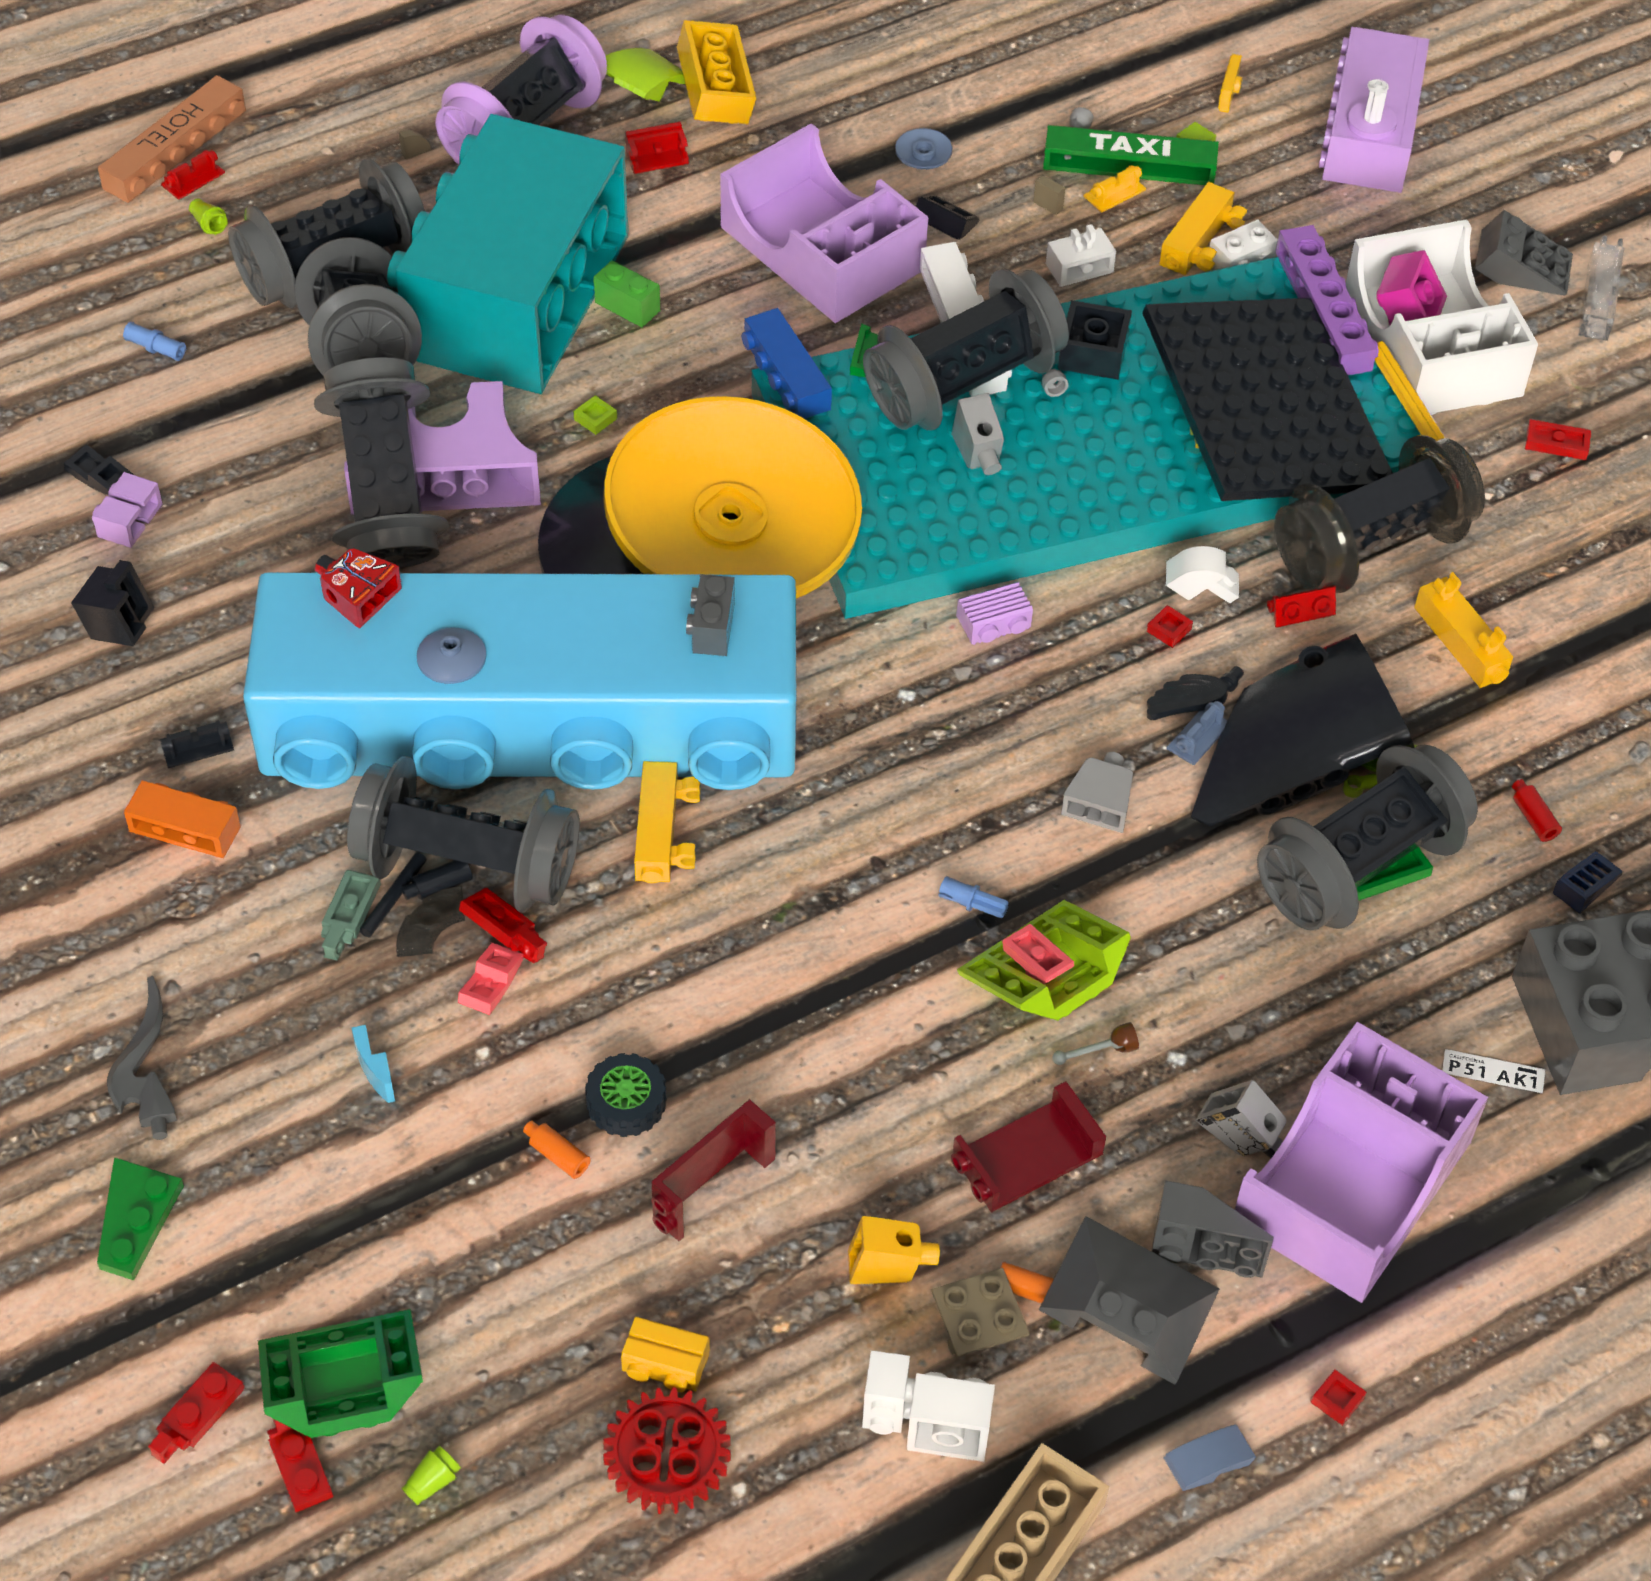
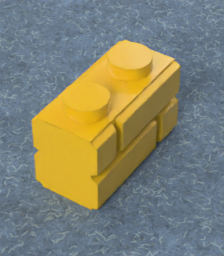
[621,1317,710,1392]

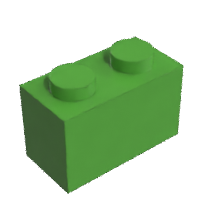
[594,260,660,328]

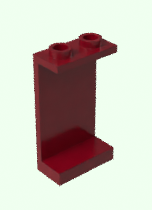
[951,1081,1106,1213]
[651,1099,776,1242]

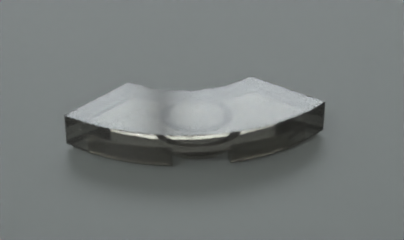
[396,885,465,957]

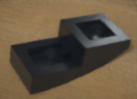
[64,444,134,495]

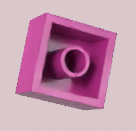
[1376,250,1447,326]

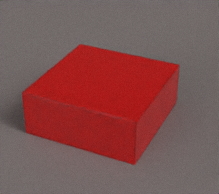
[1147,605,1193,648]
[1311,1369,1367,1426]

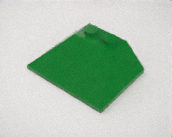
[258,1309,423,1438]

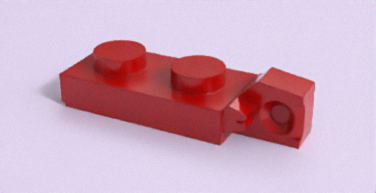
[459,887,547,963]
[149,1362,245,1464]
[267,1418,333,1513]

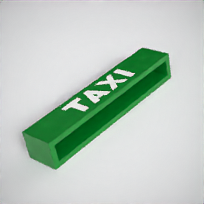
[1043,125,1219,186]

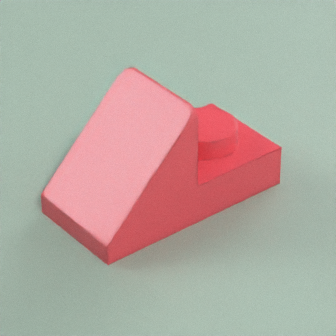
[1002,924,1074,984]

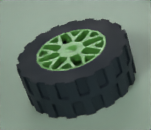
[585,1053,666,1137]

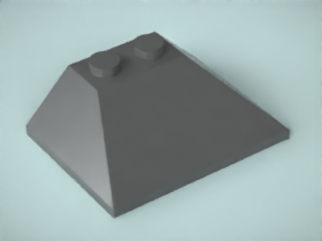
[1039,1216,1220,1385]

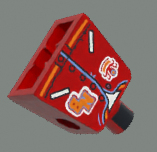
[315,548,402,629]

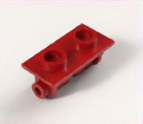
[161,150,225,200]
[1267,585,1336,628]

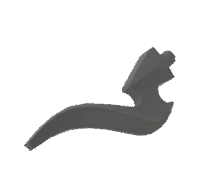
[107,975,177,1140]

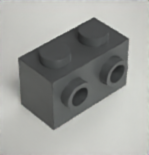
[686,574,735,656]

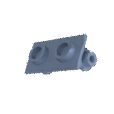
[1167,701,1228,765]

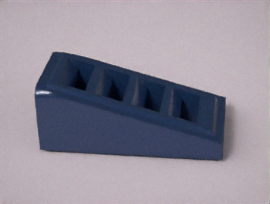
[1553,851,1623,914]

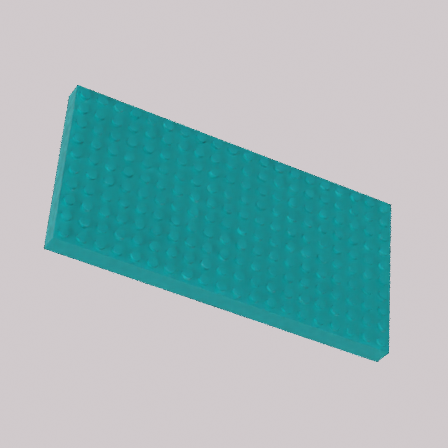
[751,257,1439,619]

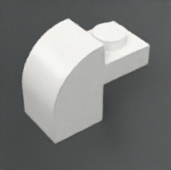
[1166,546,1239,603]

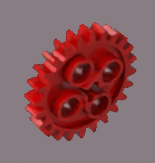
[603,1387,731,1514]

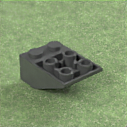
[1475,210,1573,296]
[1151,1180,1274,1278]

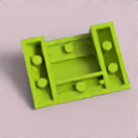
[957,900,1131,1021]

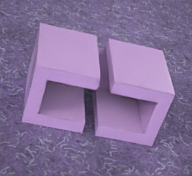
[92,472,162,548]

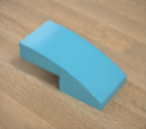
[351,1025,395,1103]

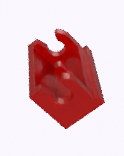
[625,122,689,174]

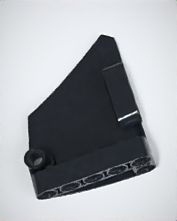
[1191,634,1414,826]

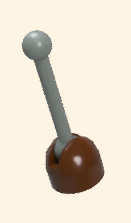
[1052,1022,1139,1065]

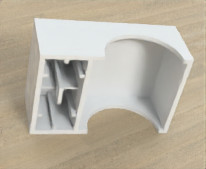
[1346,220,1538,415]

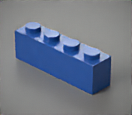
[741,308,832,419]

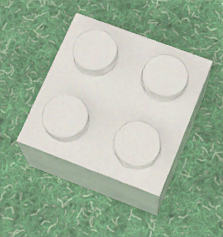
[907,1372,995,1462]

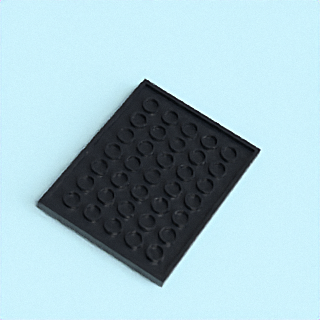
[1142,298,1393,501]

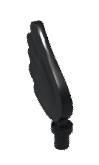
[1147,666,1244,720]

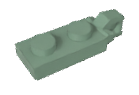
[321,869,381,961]

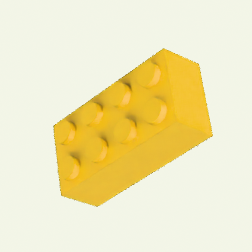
[677,20,756,124]

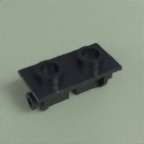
[160,720,234,768]

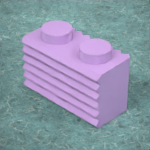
[956,582,1033,645]

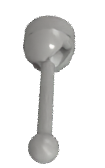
[1064,107,1093,160]
[1042,369,1068,397]

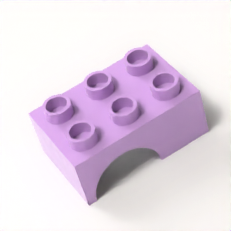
[720,124,928,323]
[1235,1022,1488,1303]

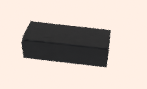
[916,194,980,240]

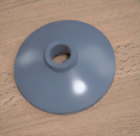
[895,128,952,169]
[417,628,486,684]

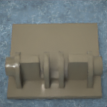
[931,1268,1030,1357]

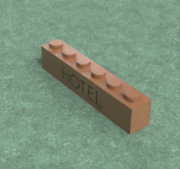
[98,75,246,203]

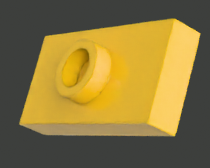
[1218,54,1242,113]

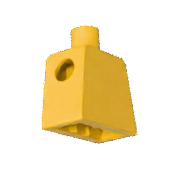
[848,1216,940,1284]

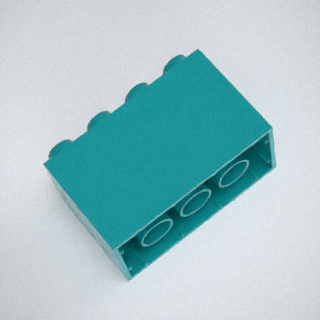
[387,114,629,395]

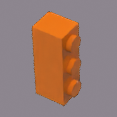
[124,780,241,859]

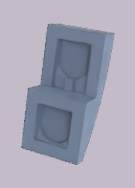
[1163,1424,1256,1491]

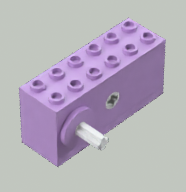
[1319,27,1429,193]

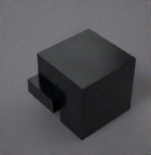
[71,560,155,646]

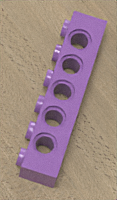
[1276,225,1379,375]

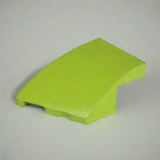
[605,48,685,102]

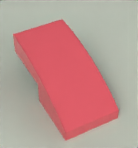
[458,943,524,1015]

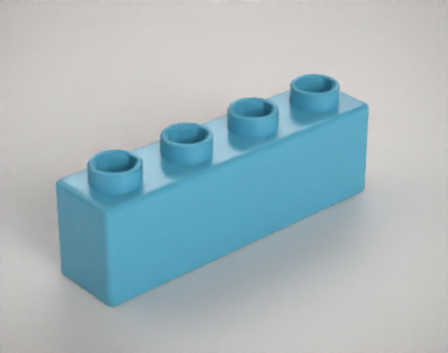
[243,572,797,790]

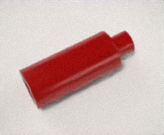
[1512,779,1562,842]

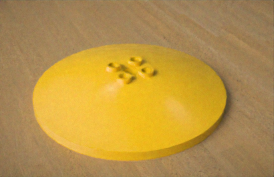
[604,396,862,599]

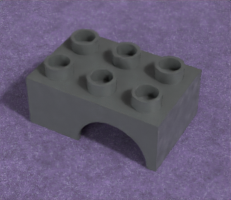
[1512,909,1651,1095]

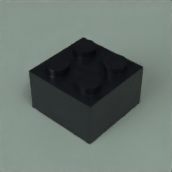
[1058,300,1132,380]

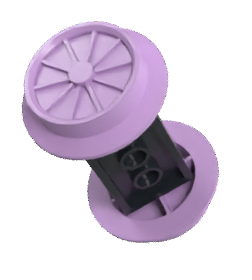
[435,15,607,165]

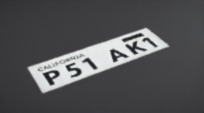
[1442,1049,1545,1093]

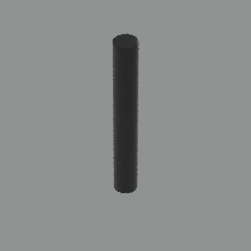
[360,852,427,938]

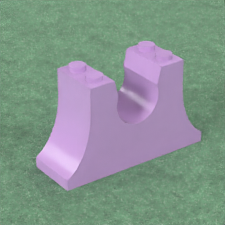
[344,381,541,515]

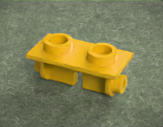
[1083,165,1146,213]

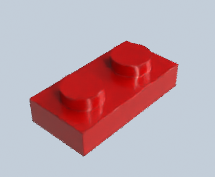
[1525,419,1591,460]

